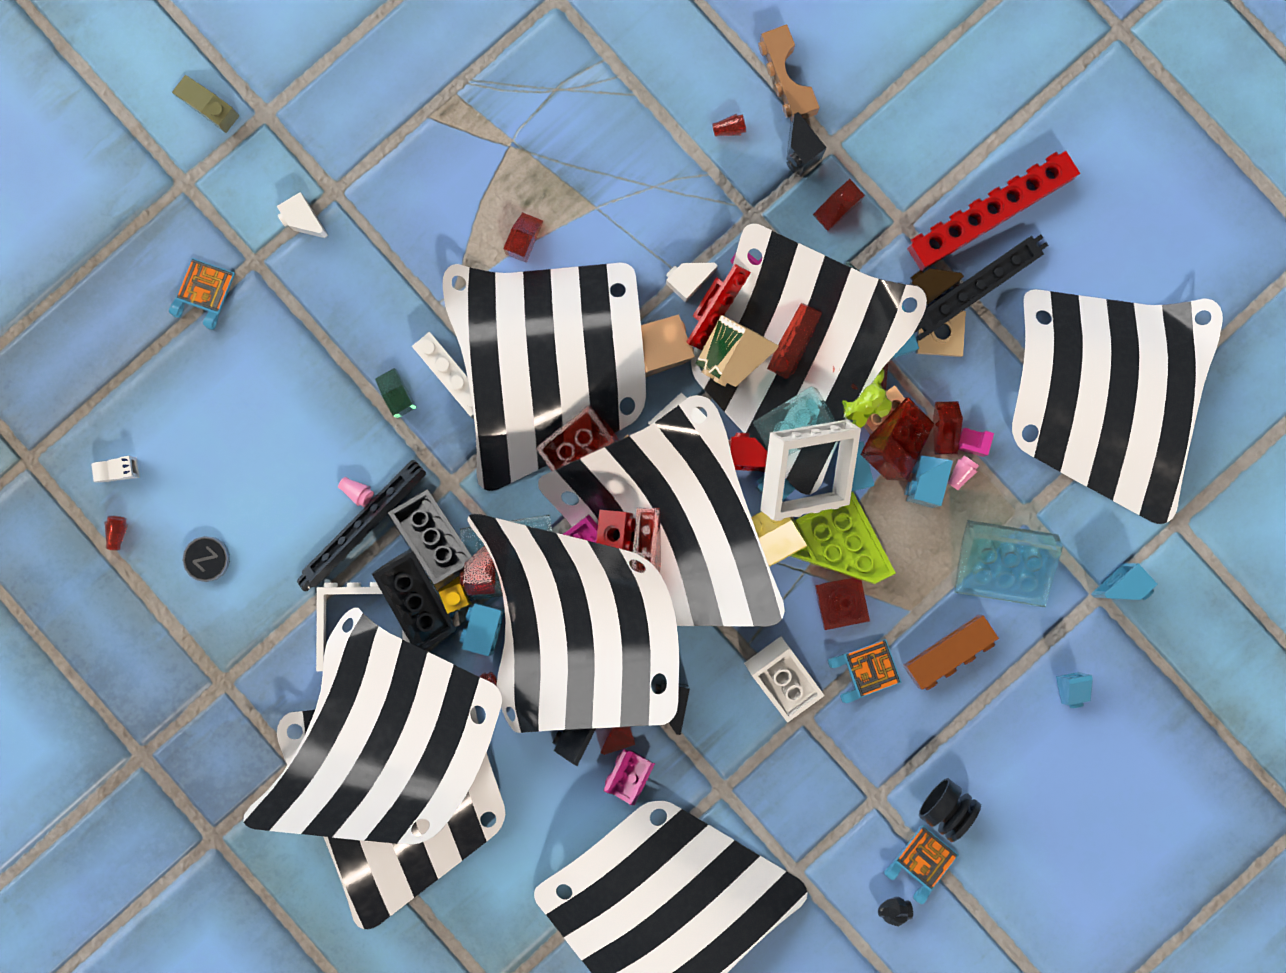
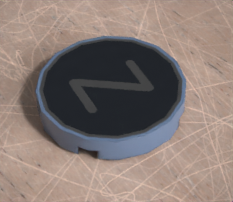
[182,536,230,582]

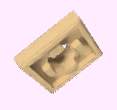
[916,311,966,357]

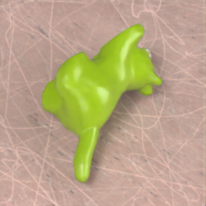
[842,369,892,428]

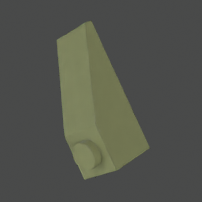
[172,75,239,133]

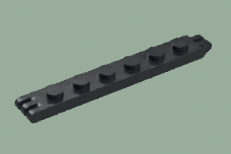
[914,234,1049,341]
[297,460,426,591]

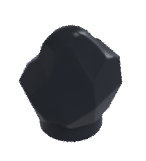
[878,897,913,927]

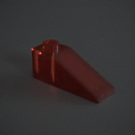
[767,303,822,379]
[632,508,661,573]

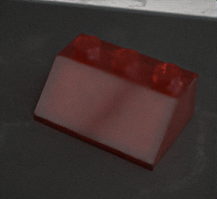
[536,405,619,471]

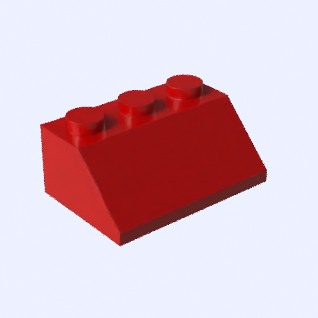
[729,433,768,472]

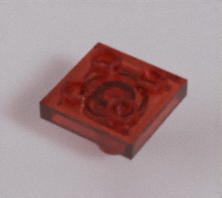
[815,577,870,630]

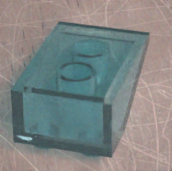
[753,386,836,456]

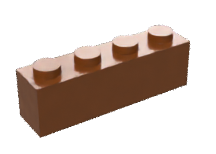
[903,615,999,690]

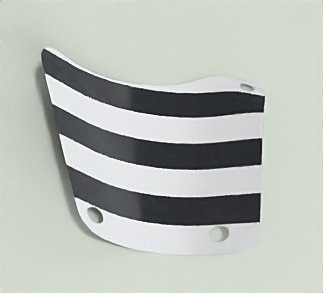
[1012,289,1223,524]
[243,608,502,845]

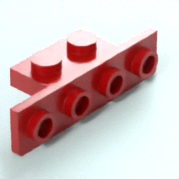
[687,264,751,350]

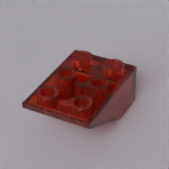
[860,397,934,481]

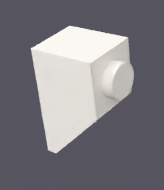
[277,192,328,238]
[666,263,718,302]

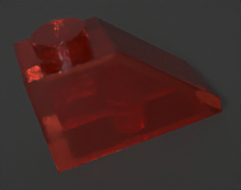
[813,179,865,231]
[503,212,543,263]
[933,401,963,455]
[460,545,496,595]

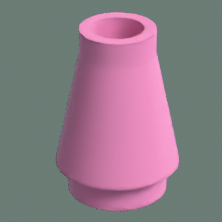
[948,456,979,491]
[338,477,374,507]

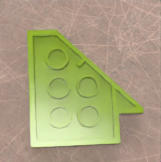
[790,492,896,585]

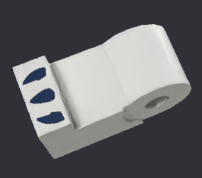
[91,456,140,483]

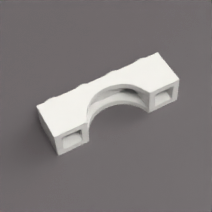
[412,332,474,419]

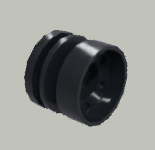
[919,778,981,842]

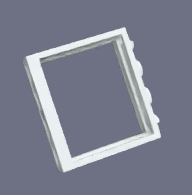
[760,420,861,521]
[316,582,410,671]

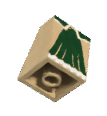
[695,315,779,387]

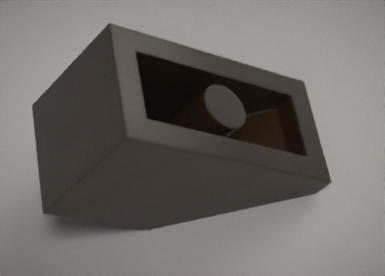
[909,268,964,306]

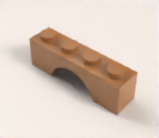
[758,24,820,123]

